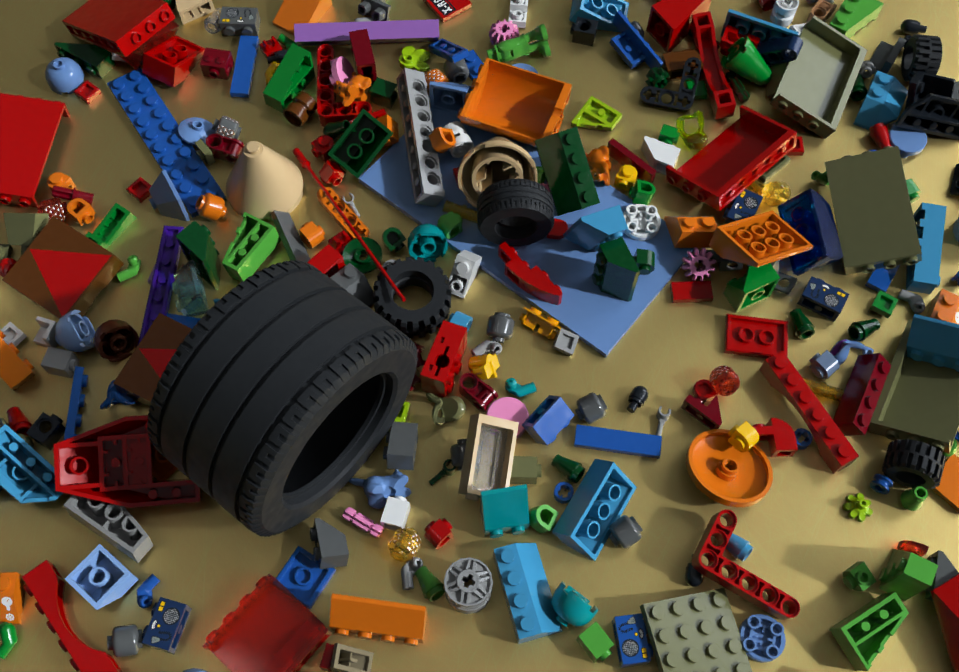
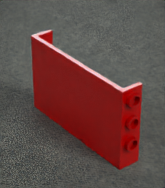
[62,0,176,58]
[0,93,69,208]
[666,105,797,211]

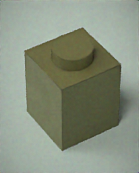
[510,456,541,484]

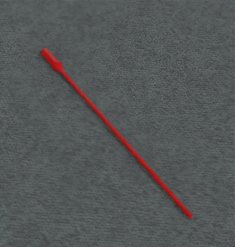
[293,148,406,302]

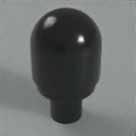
[901,19,927,35]
[267,49,288,64]
[627,386,649,413]
[685,554,704,587]

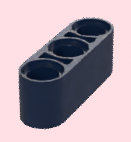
[757,36,803,66]

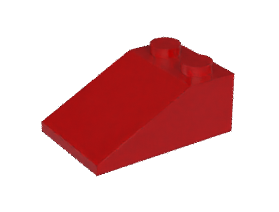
[142,35,205,87]

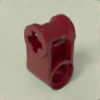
[206,134,245,164]
[459,373,499,412]

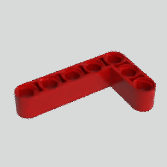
[317,44,372,127]
[691,509,800,620]

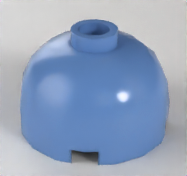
[45,57,85,95]

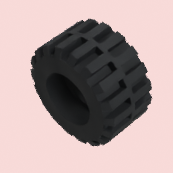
[901,34,942,81]
[882,439,946,490]

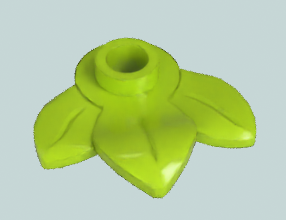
[399,46,430,71]

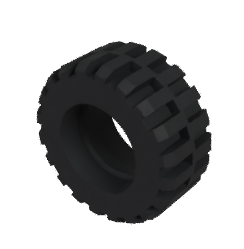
[373,257,452,338]

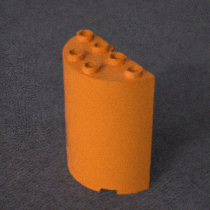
[457,58,572,147]

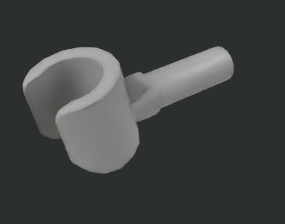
[342,193,360,218]
[656,406,671,436]

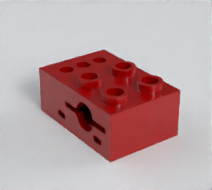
[420,320,467,398]

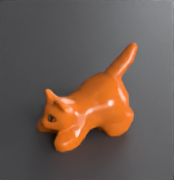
[333,72,372,107]
[585,145,611,186]

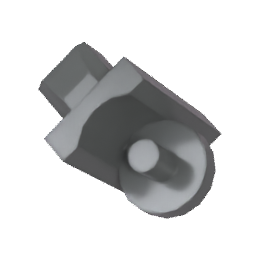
[358,0,391,21]

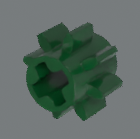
[645,67,669,89]

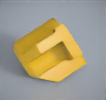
[468,353,500,380]

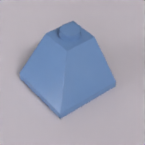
[429,81,472,114]
[149,170,190,221]

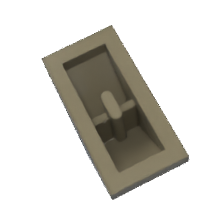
[330,643,374,672]

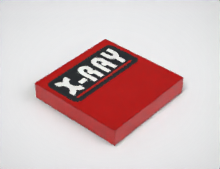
[423,0,472,23]

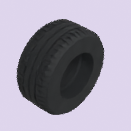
[477,179,554,247]

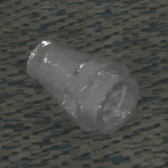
[204,8,221,34]

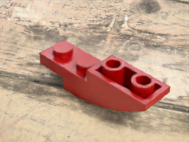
[498,242,563,305]

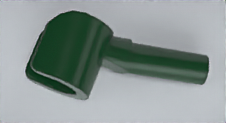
[429,459,456,486]

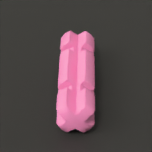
[342,507,384,538]

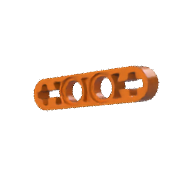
[317,187,370,240]

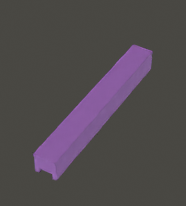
[294,19,439,46]

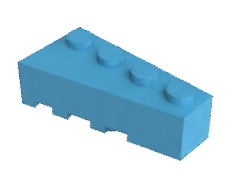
[906,202,947,294]

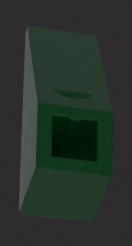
[54,42,116,79]

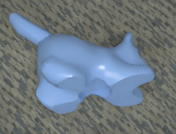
[349,469,411,509]

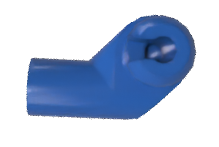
[137,574,160,608]

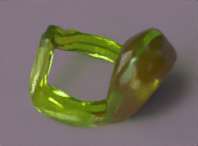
[676,111,708,150]

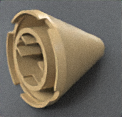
[458,136,537,208]
[226,141,304,222]

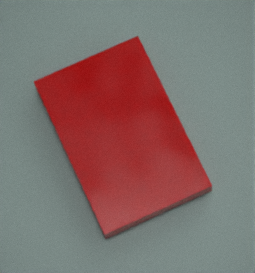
[724,314,788,359]

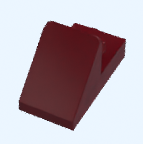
[681,394,722,430]

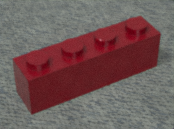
[833,353,891,436]

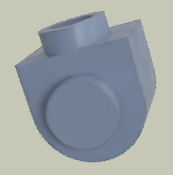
[809,350,840,379]

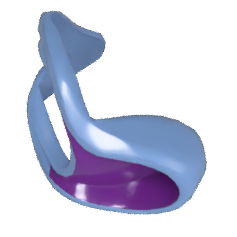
[830,339,874,365]

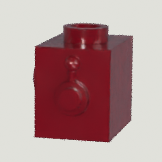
[200,48,234,80]

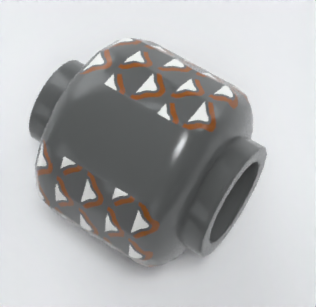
[212,116,242,139]

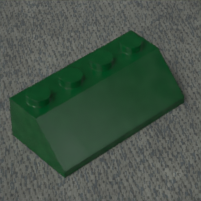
[534,127,600,216]

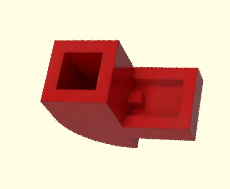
[752,418,798,457]

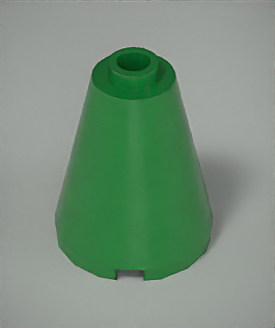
[721,36,772,86]

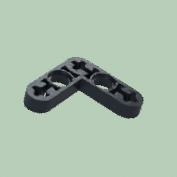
[640,57,701,112]

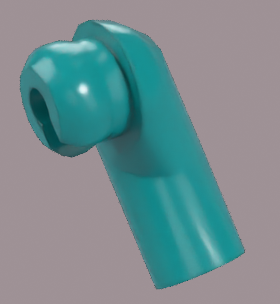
[505,378,537,397]

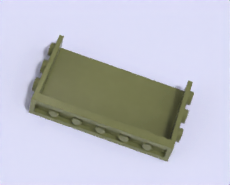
[770,15,868,139]
[825,146,922,275]
[869,320,959,454]

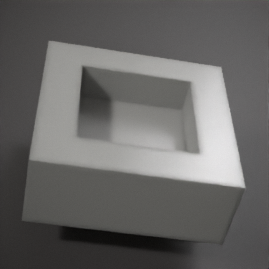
[552,328,579,356]

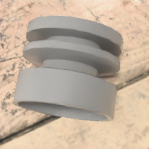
[444,557,493,614]

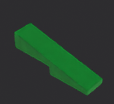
[85,203,137,249]

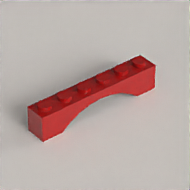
[690,11,736,119]
[759,351,859,474]
[22,560,122,672]

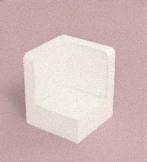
[33,316,58,348]

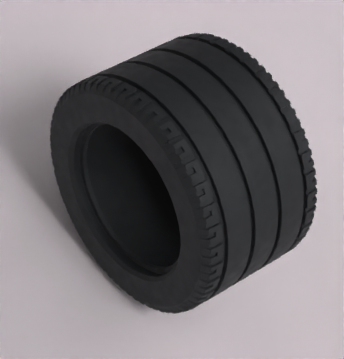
[147,260,418,537]

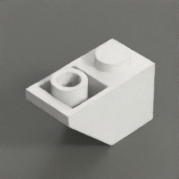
[641,136,681,175]
[449,250,482,298]

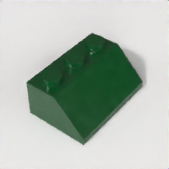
[328,109,394,178]
[176,220,221,290]
[592,237,640,302]

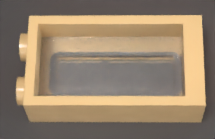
[458,413,519,501]

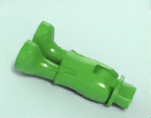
[486,24,551,62]

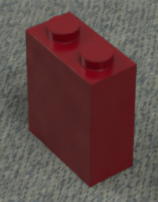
[349,29,377,89]

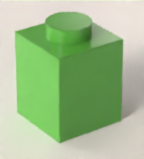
[576,622,614,662]

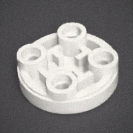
[623,204,661,241]

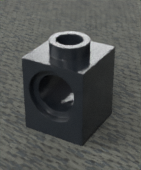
[570,17,598,46]
[26,412,65,451]

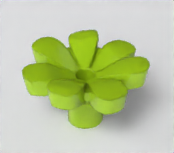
[843,493,873,522]

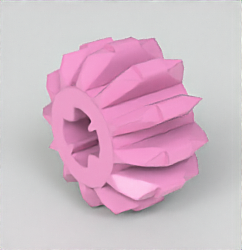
[489,19,519,45]
[681,247,716,281]

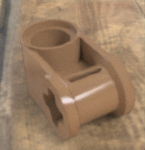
[806,0,837,23]

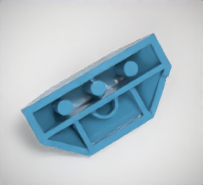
[853,70,908,130]
[0,424,63,504]

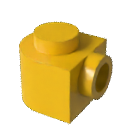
[614,165,638,191]
[728,421,759,452]

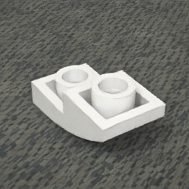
[508,0,528,28]

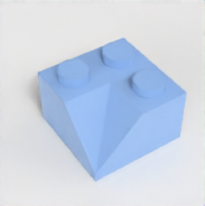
[65,544,139,610]

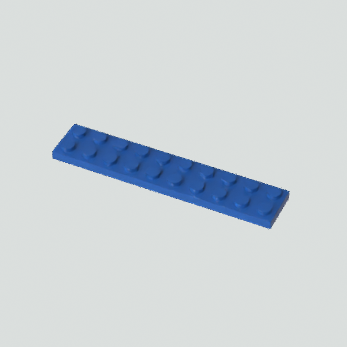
[107,68,227,218]

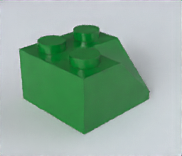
[723,263,780,312]

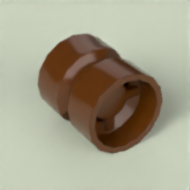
[283,91,317,127]

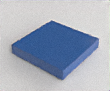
[272,546,336,609]

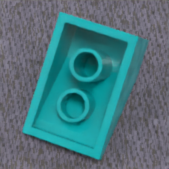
[480,484,529,538]

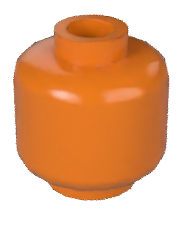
[195,193,227,221]

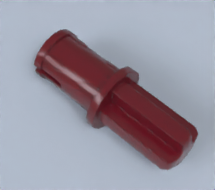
[52,186,94,205]

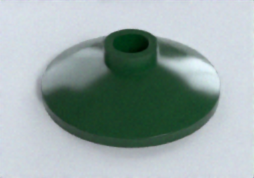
[342,237,382,274]

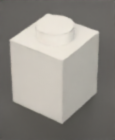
[380,495,411,533]

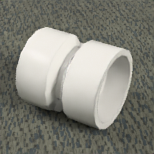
[770,0,799,27]
[443,121,474,158]

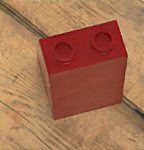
[646,0,711,53]

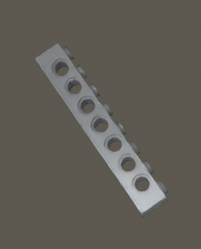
[396,68,445,207]

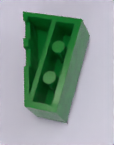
[263,43,315,113]

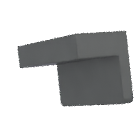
[870,37,906,74]

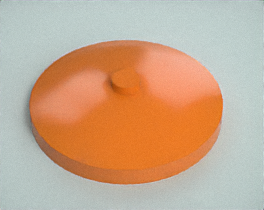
[686,429,773,507]

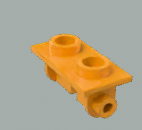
[519,306,561,340]

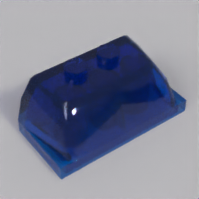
[778,188,843,276]

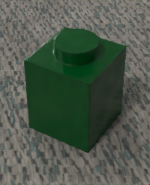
[368,77,398,109]

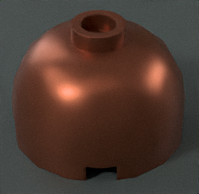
[94,319,139,362]

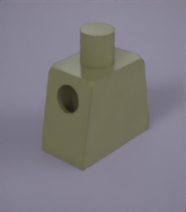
[4,213,49,256]

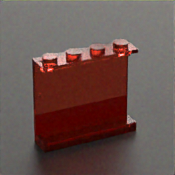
[202,574,333,672]

